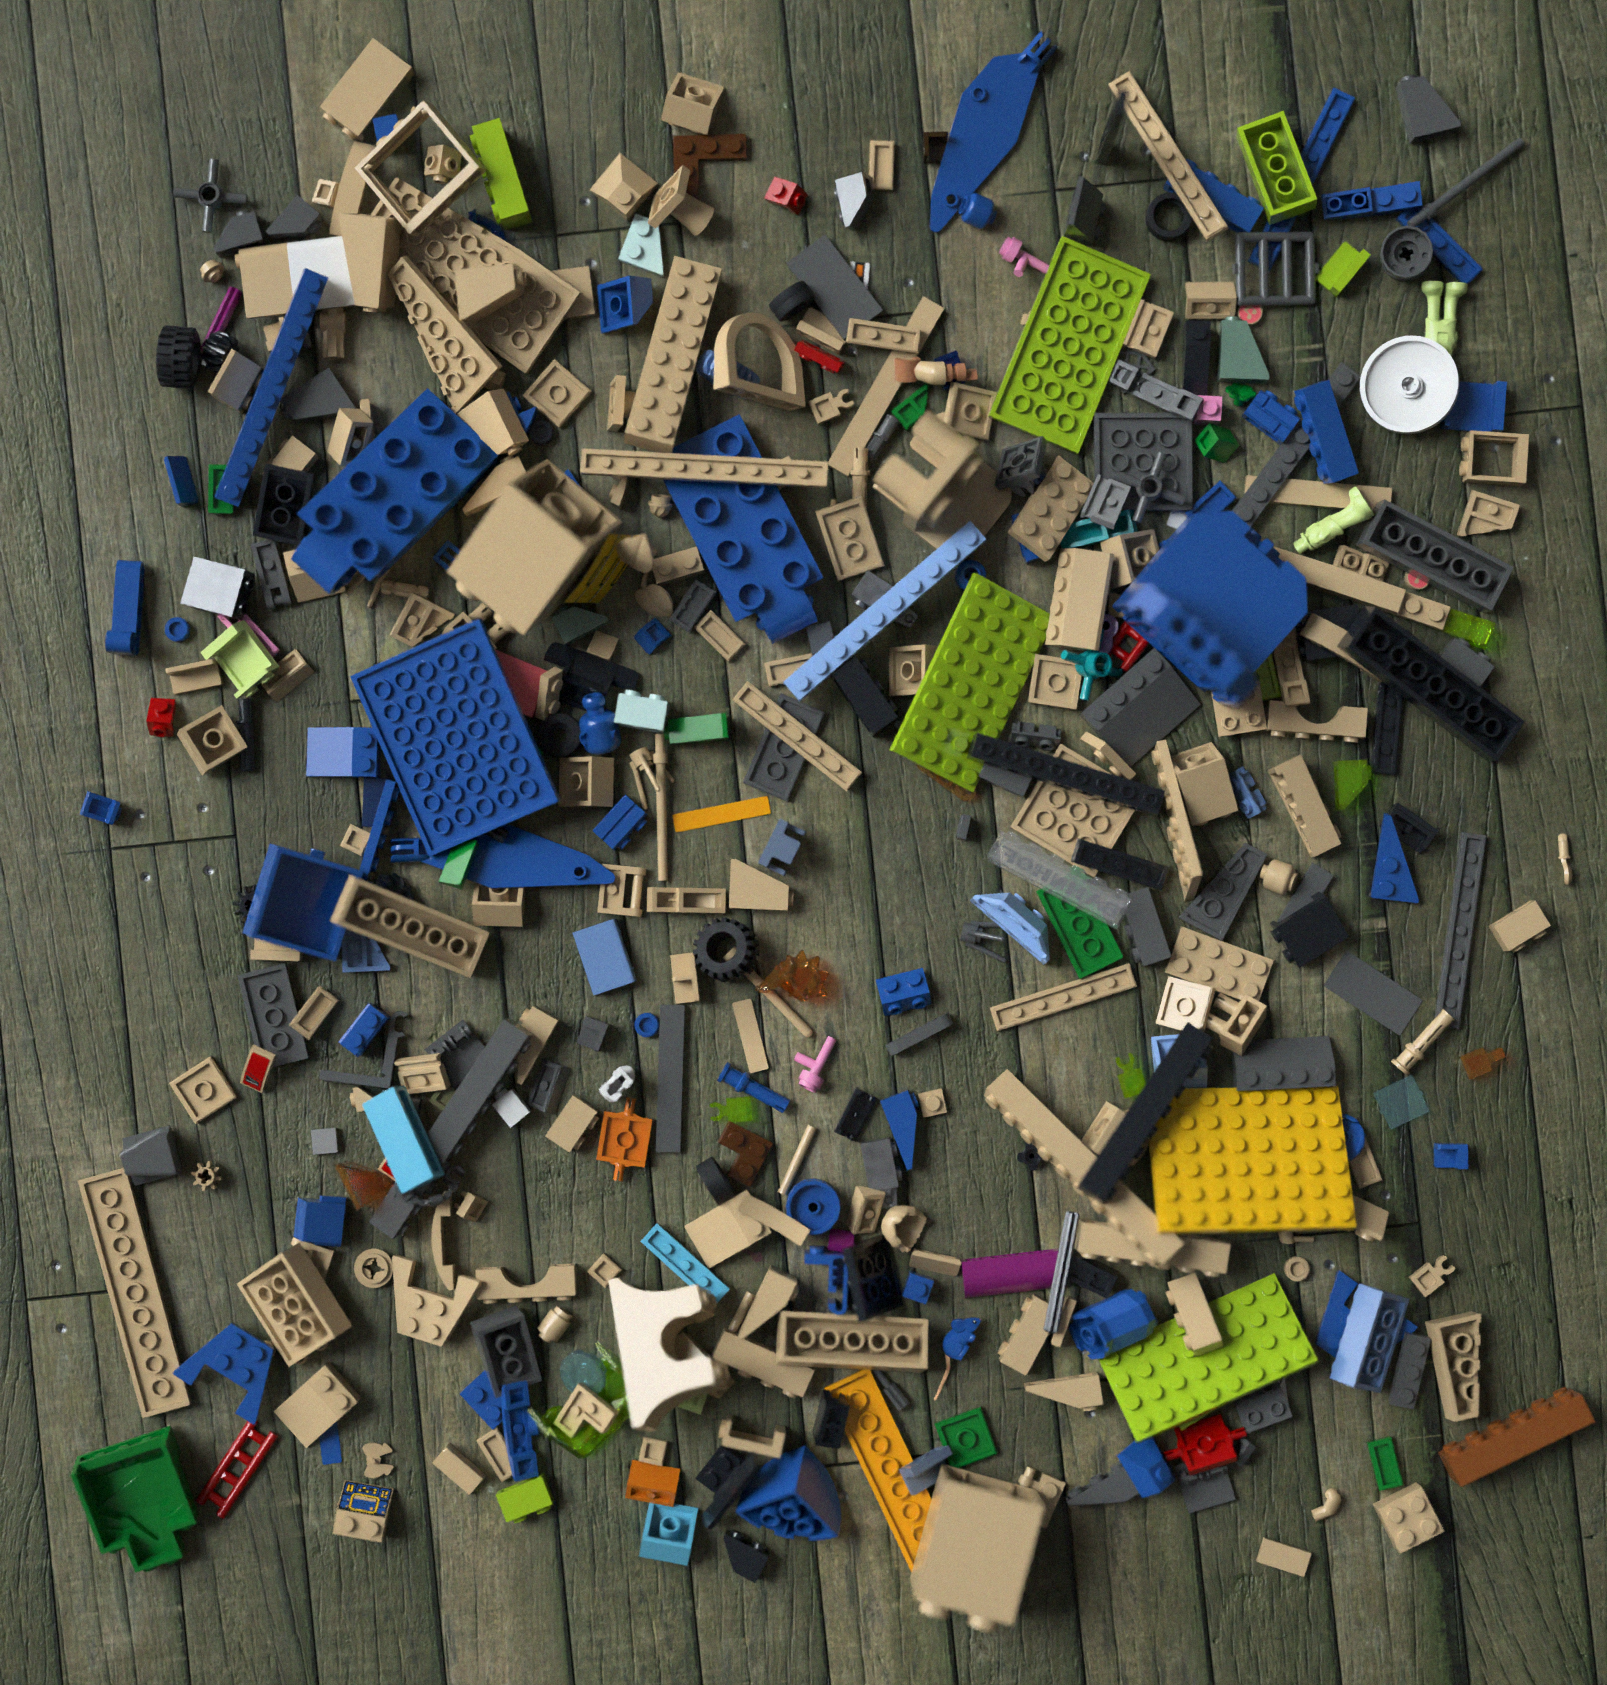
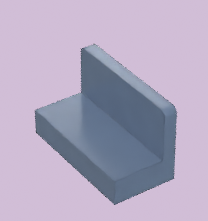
[899,1445,952,1495]

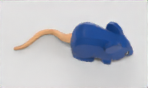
[934,1317,982,1401]

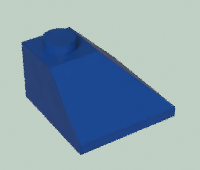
[597,275,653,334]
[1117,1437,1175,1498]

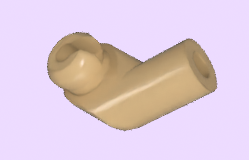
[1311,1488,1341,1522]

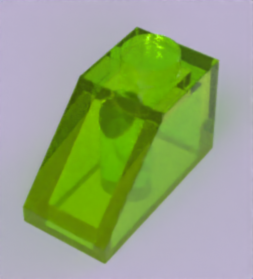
[1333,760,1371,811]

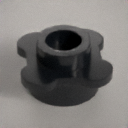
[1017,1143,1043,1171]

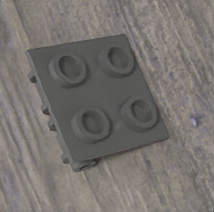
[424,1019,485,1088]
[1233,1381,1293,1434]
[1174,1463,1236,1513]

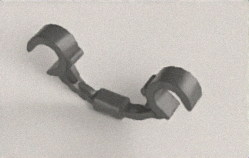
[393,1166,465,1207]

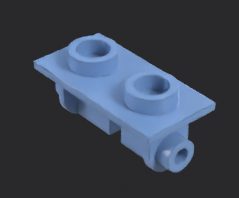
[1228,766,1267,819]

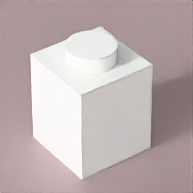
[492,1088,531,1128]

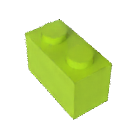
[496,1472,554,1524]

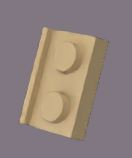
[1122,299,1174,359]
[394,1053,450,1094]

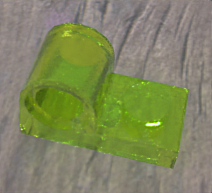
[1440,608,1496,649]

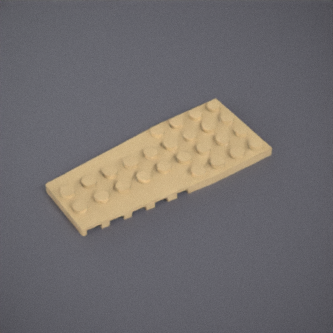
[371,178,582,374]

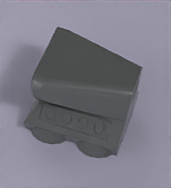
[120,1125,182,1186]

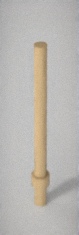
[653,734,668,881]

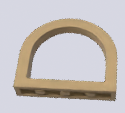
[713,313,805,411]

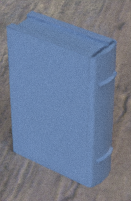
[573,918,637,996]

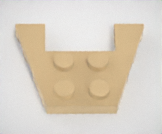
[392,1254,483,1347]

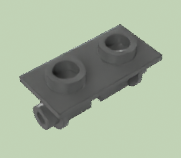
[1010,721,1061,751]

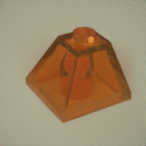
[335,1160,391,1210]

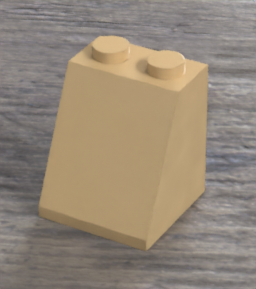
[455,263,528,324]
[1171,742,1238,826]

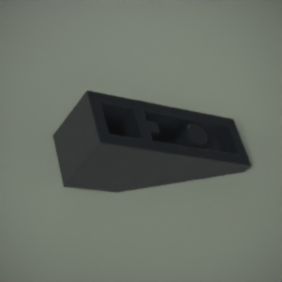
[1182,321,1211,396]

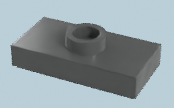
[669,579,716,634]

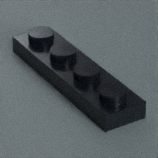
[1070,838,1169,890]

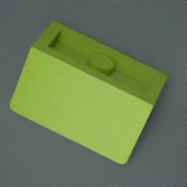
[1316,242,1371,297]

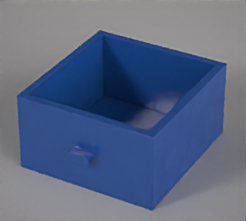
[242,843,363,961]

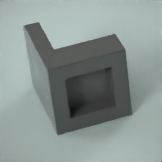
[577,1016,610,1052]

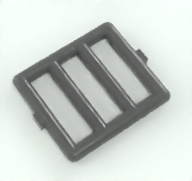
[1232,232,1319,306]

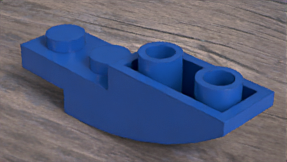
[1321,181,1423,220]

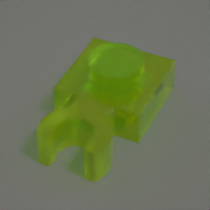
[1115,1053,1146,1099]
[709,1096,753,1122]

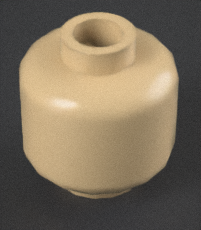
[1260,859,1298,895]

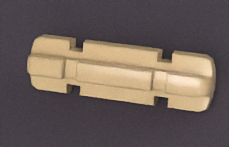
[381,580,429,599]

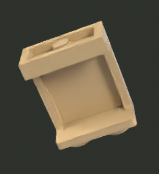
[718,1414,785,1458]

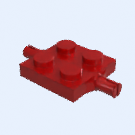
[1164,1414,1247,1476]

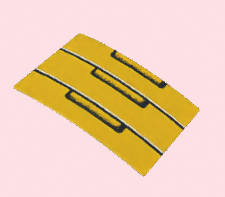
[565,534,639,603]

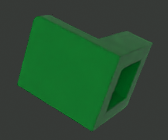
[1195,423,1239,463]

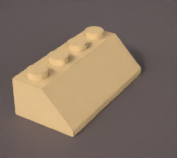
[1045,548,1114,651]

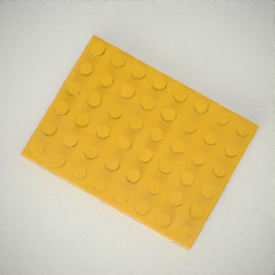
[1148,1086,1356,1234]

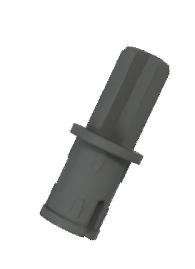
[867,414,900,462]

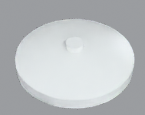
[1360,336,1460,434]

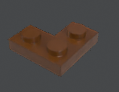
[717,1120,773,1186]

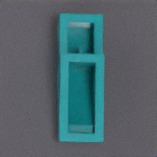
[1061,509,1138,549]

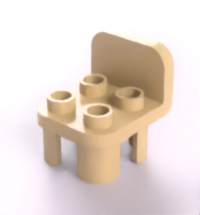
[872,410,1011,550]

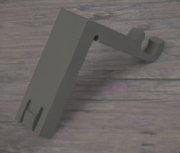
[319,1011,409,1089]

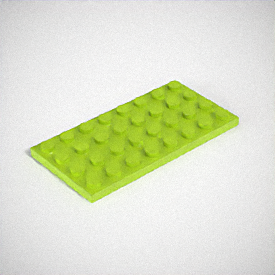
[988,236,1151,455]
[890,573,1050,792]
[1098,1273,1318,1444]

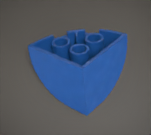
[736,1446,841,1541]

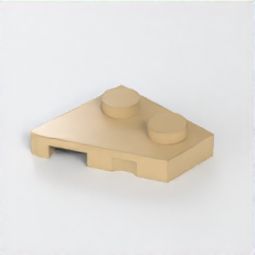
[389,592,455,647]
[1080,731,1136,780]

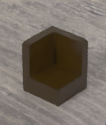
[922,132,948,163]

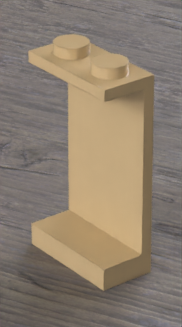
[320,38,414,142]

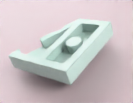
[618,214,664,277]

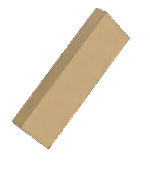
[846,318,922,354]

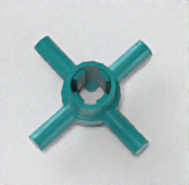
[1061,629,1123,701]

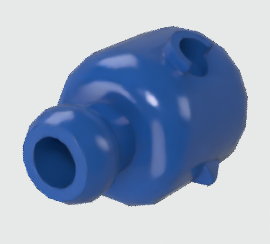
[579,692,621,755]

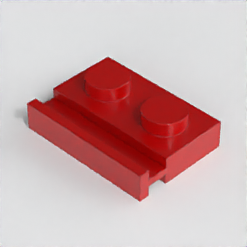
[794,339,846,373]

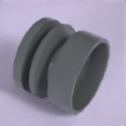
[1380,226,1433,282]

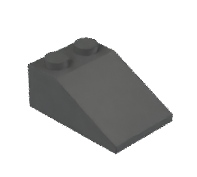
[1063,176,1106,247]
[470,1306,542,1398]

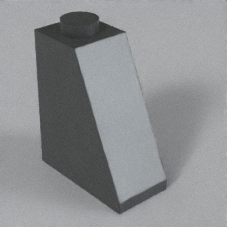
[1396,74,1461,144]
[280,367,357,423]

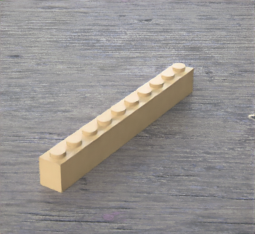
[984,1069,1184,1270]

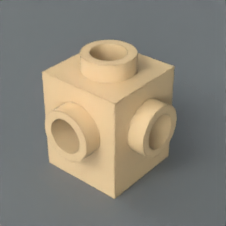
[424,145,462,184]

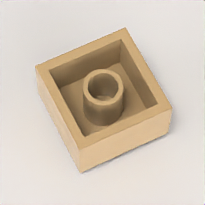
[1373,1482,1444,1554]

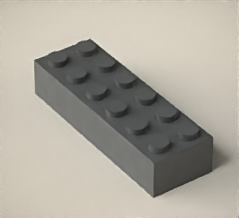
[1356,499,1514,613]

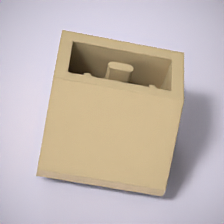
[1347,1195,1389,1242]

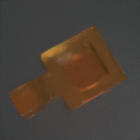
[1459,1047,1506,1079]

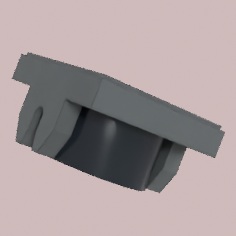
[994,436,1048,497]

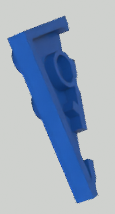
[1370,813,1419,903]

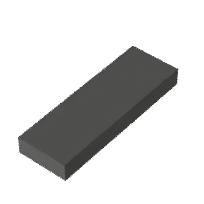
[1277,863,1333,922]

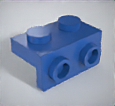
[876,968,932,1016]

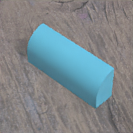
[362,1086,445,1194]

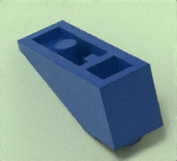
[880,1090,919,1170]

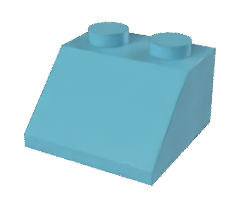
[639,1503,698,1566]

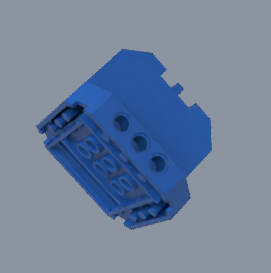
[1112,511,1307,707]

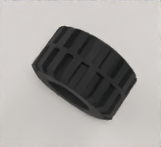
[156,325,201,389]
[693,917,760,983]

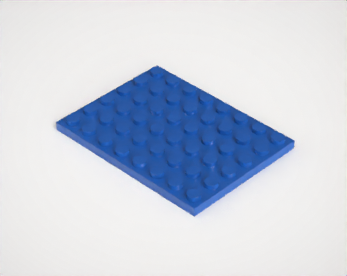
[350,618,561,857]

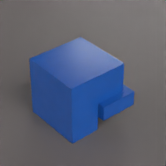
[294,1195,346,1247]

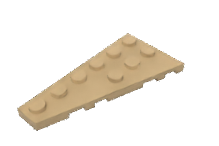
[1152,740,1202,902]

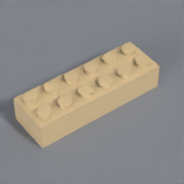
[330,875,489,978]
[1074,1219,1230,1277]
[776,1311,928,1373]

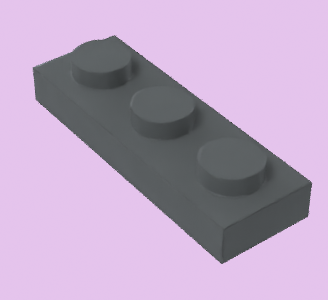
[1388,1332,1431,1409]

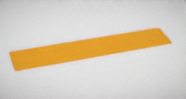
[672,796,771,832]

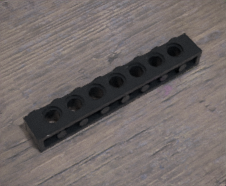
[967,733,1165,816]

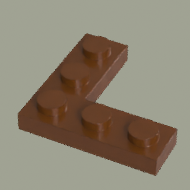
[673,134,747,200]

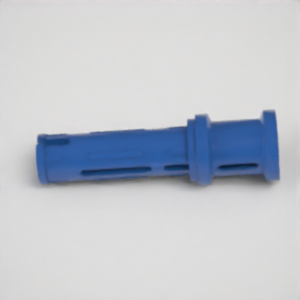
[717,1062,790,1113]

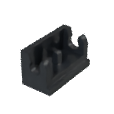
[1379,803,1439,853]
[834,1087,877,1142]
[1068,1249,1118,1299]
[812,1390,850,1449]

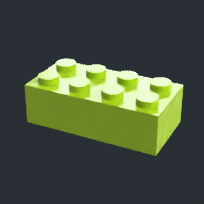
[1237,111,1317,225]
[469,118,532,230]

